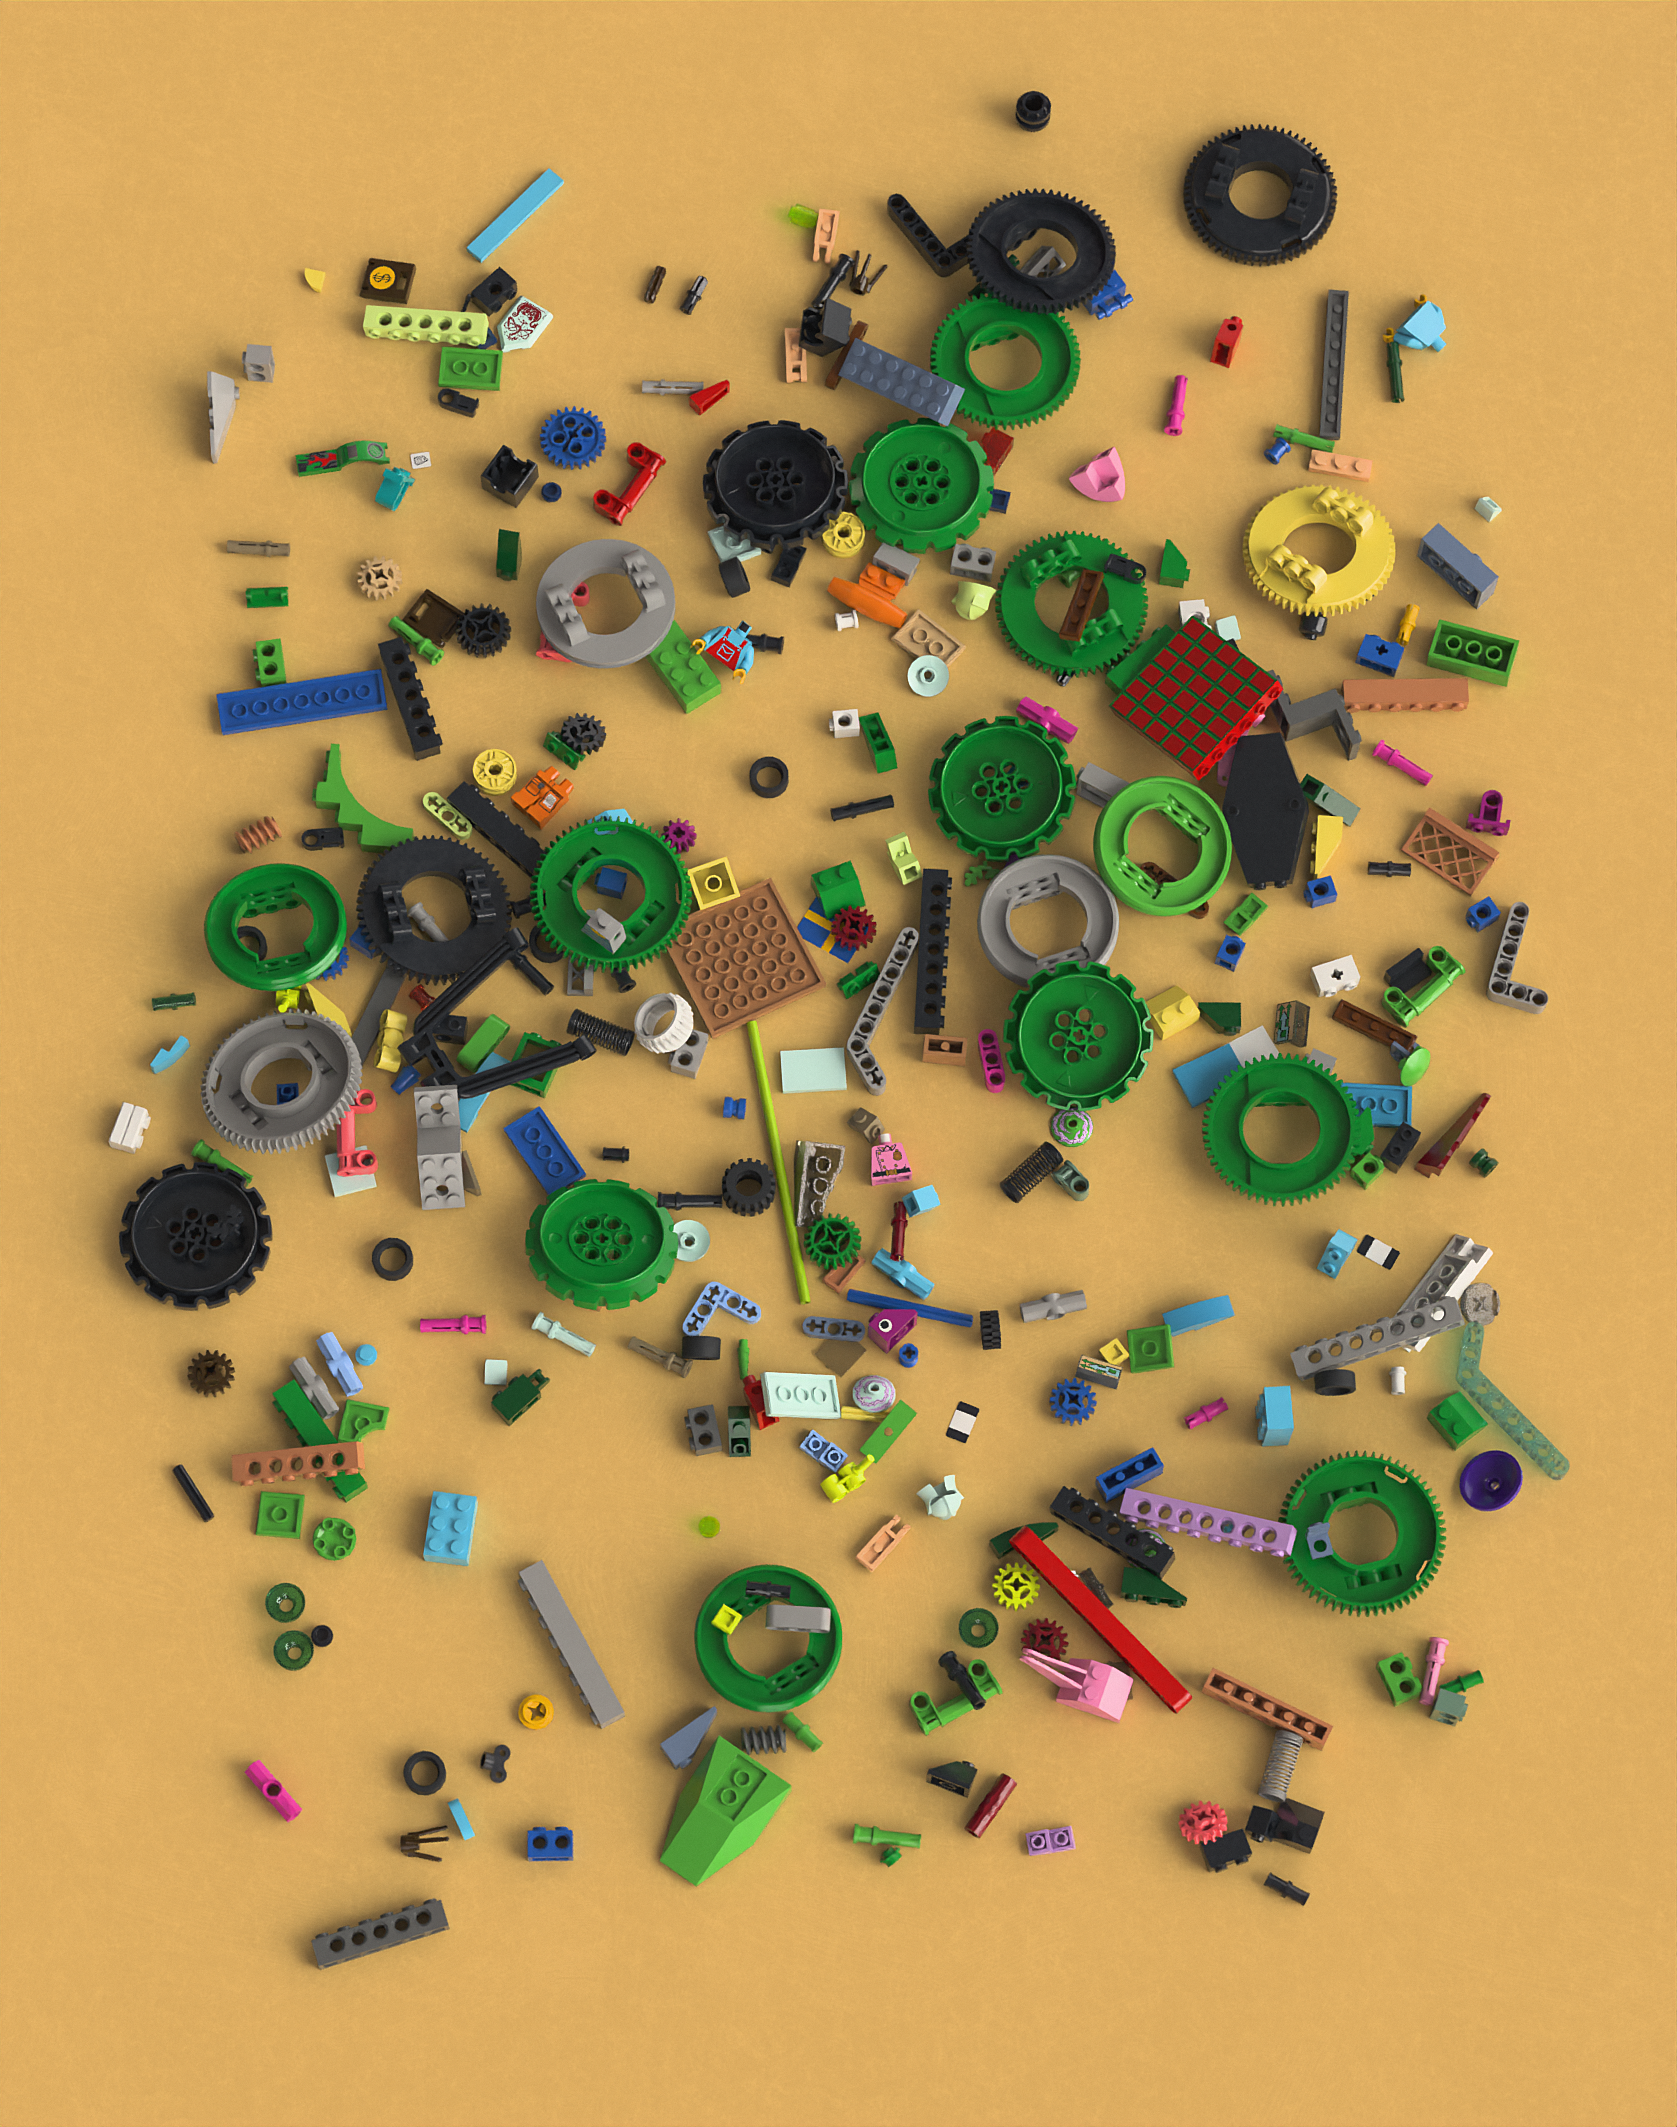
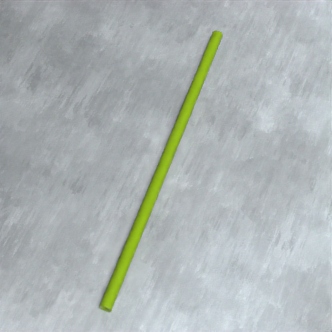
[746,1021,811,1304]

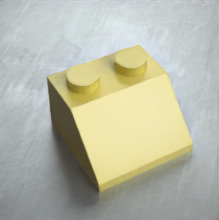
[687,857,740,910]
[1146,985,1200,1041]

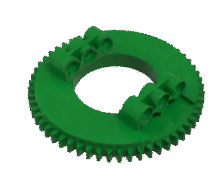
[930,293,1081,430]
[995,531,1148,678]
[1202,1053,1361,1207]

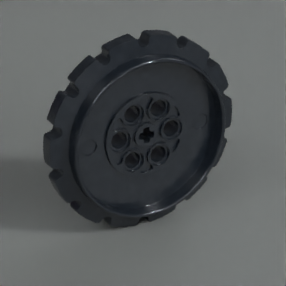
[703,420,848,550]
[119,1162,273,1311]

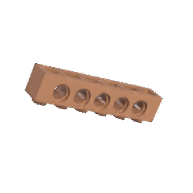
[232,1441,365,1486]
[1201,1668,1333,1751]

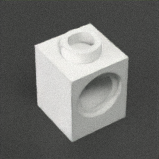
[829,709,860,738]

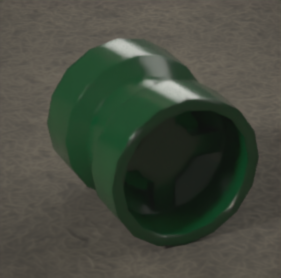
[1469,1148,1499,1178]

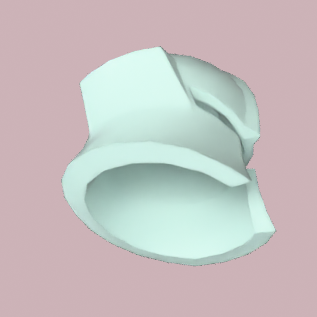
[916,1475,964,1520]

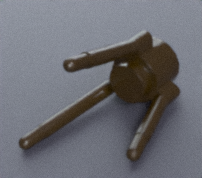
[849,250,887,295]
[400,1826,449,1862]

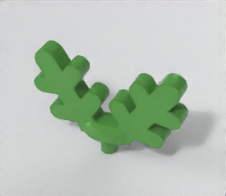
[965,861,1000,887]

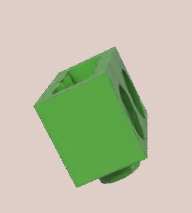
[253,639,287,687]
[1376,1652,1422,1707]

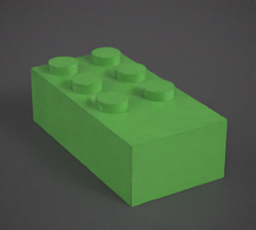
[1427,619,1519,687]
[645,620,721,714]

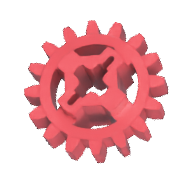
[1178,1801,1228,1845]

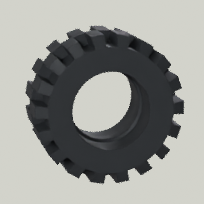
[722,1158,775,1217]

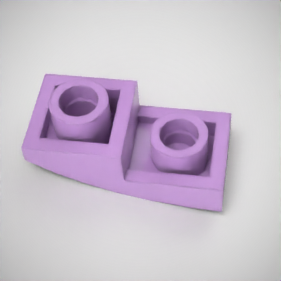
[1026,1826,1076,1856]

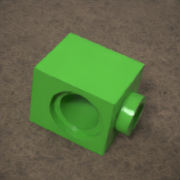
[1350,1152,1385,1190]

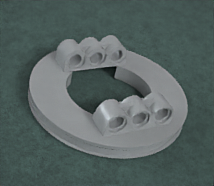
[536,539,675,668]
[977,854,1119,988]

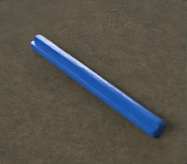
[847,1289,973,1327]

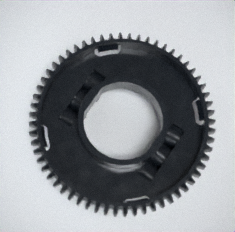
[1183,124,1337,267]

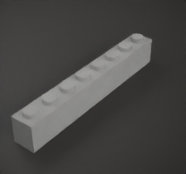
[517,1560,625,1729]

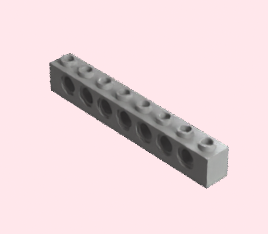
[1290,1295,1465,1381]

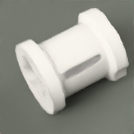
[835,610,859,631]

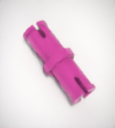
[1184,1397,1228,1430]

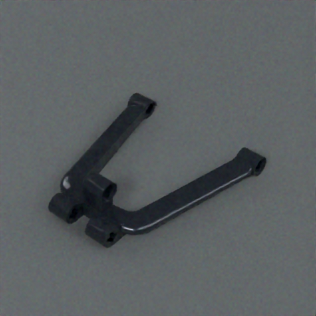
[397,927,597,1099]

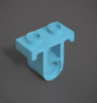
[1317,1229,1358,1279]

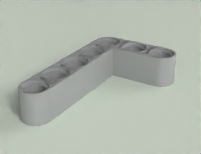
[1486,902,1548,1014]

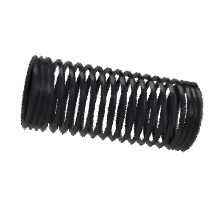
[566,1008,635,1056]
[1000,1142,1063,1203]

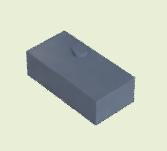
[1417,523,1499,609]

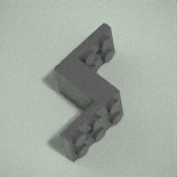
[1267,670,1362,761]

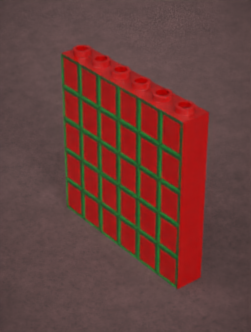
[1109,615,1284,781]

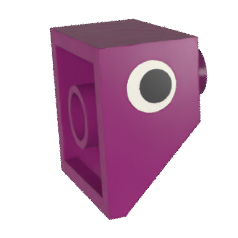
[868,1309,918,1354]

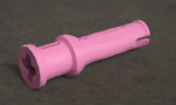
[1419,1637,1449,1706]

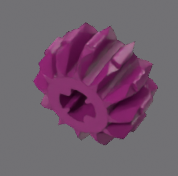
[661,818,697,854]

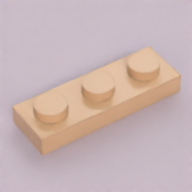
[1308,449,1373,482]

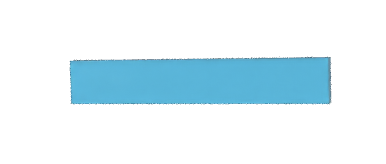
[466,169,564,263]

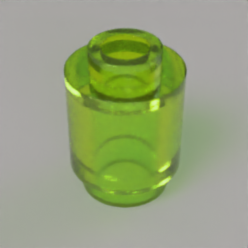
[788,203,819,229]

